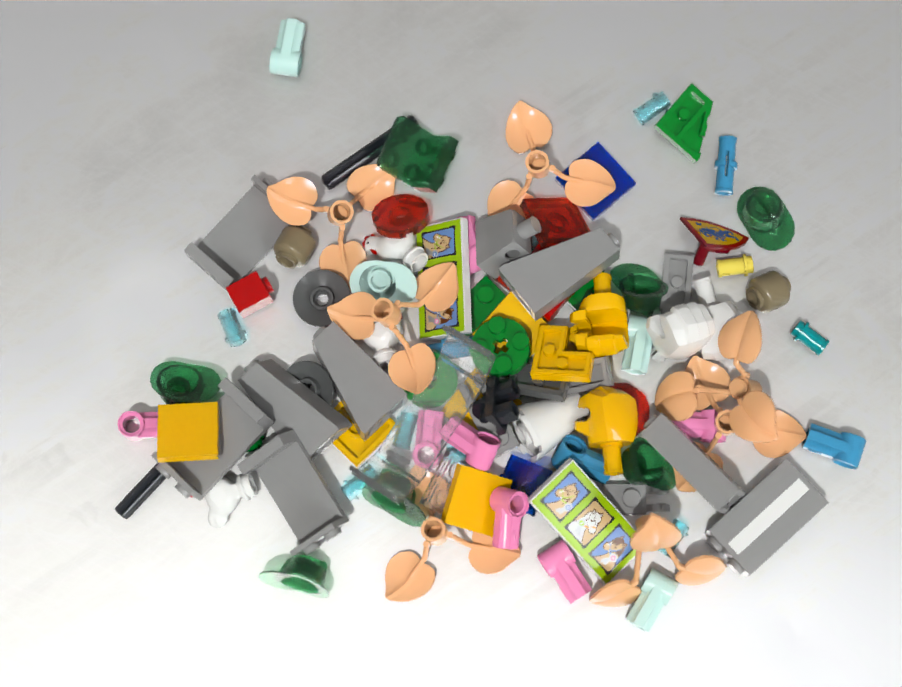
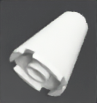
[509,393,589,462]

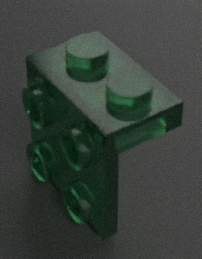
[377,116,459,193]

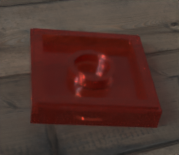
[520,197,591,248]

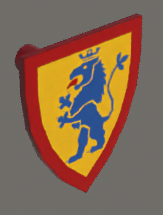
[680,217,749,266]

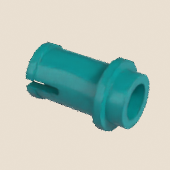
[790,320,829,356]

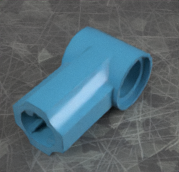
[802,423,867,470]
[551,435,610,484]

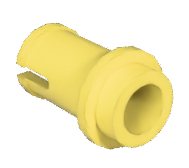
[716,254,754,278]

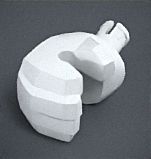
[693,277,743,361]
[646,302,715,362]

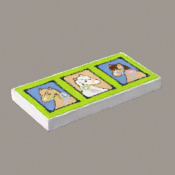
[415,217,472,342]
[526,458,636,585]

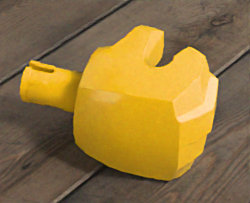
[570,272,629,358]
[574,386,638,476]

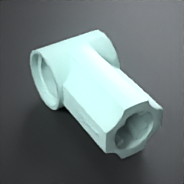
[269,18,306,77]
[621,314,653,375]
[625,567,679,633]

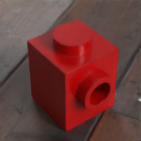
[226,271,274,318]

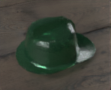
[737,187,795,251]
[610,263,669,318]
[150,361,221,404]
[621,437,676,491]
[362,470,426,527]
[259,555,329,598]

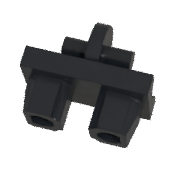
[472,376,520,436]

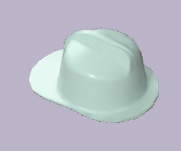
[349,260,418,303]

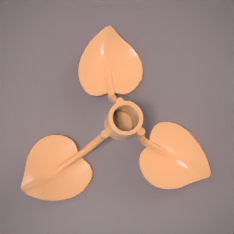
[487,101,616,219]
[266,164,397,292]
[327,262,459,395]
[655,311,778,443]
[672,356,807,492]
[385,465,521,602]
[589,513,727,607]

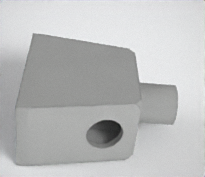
[475,209,541,279]

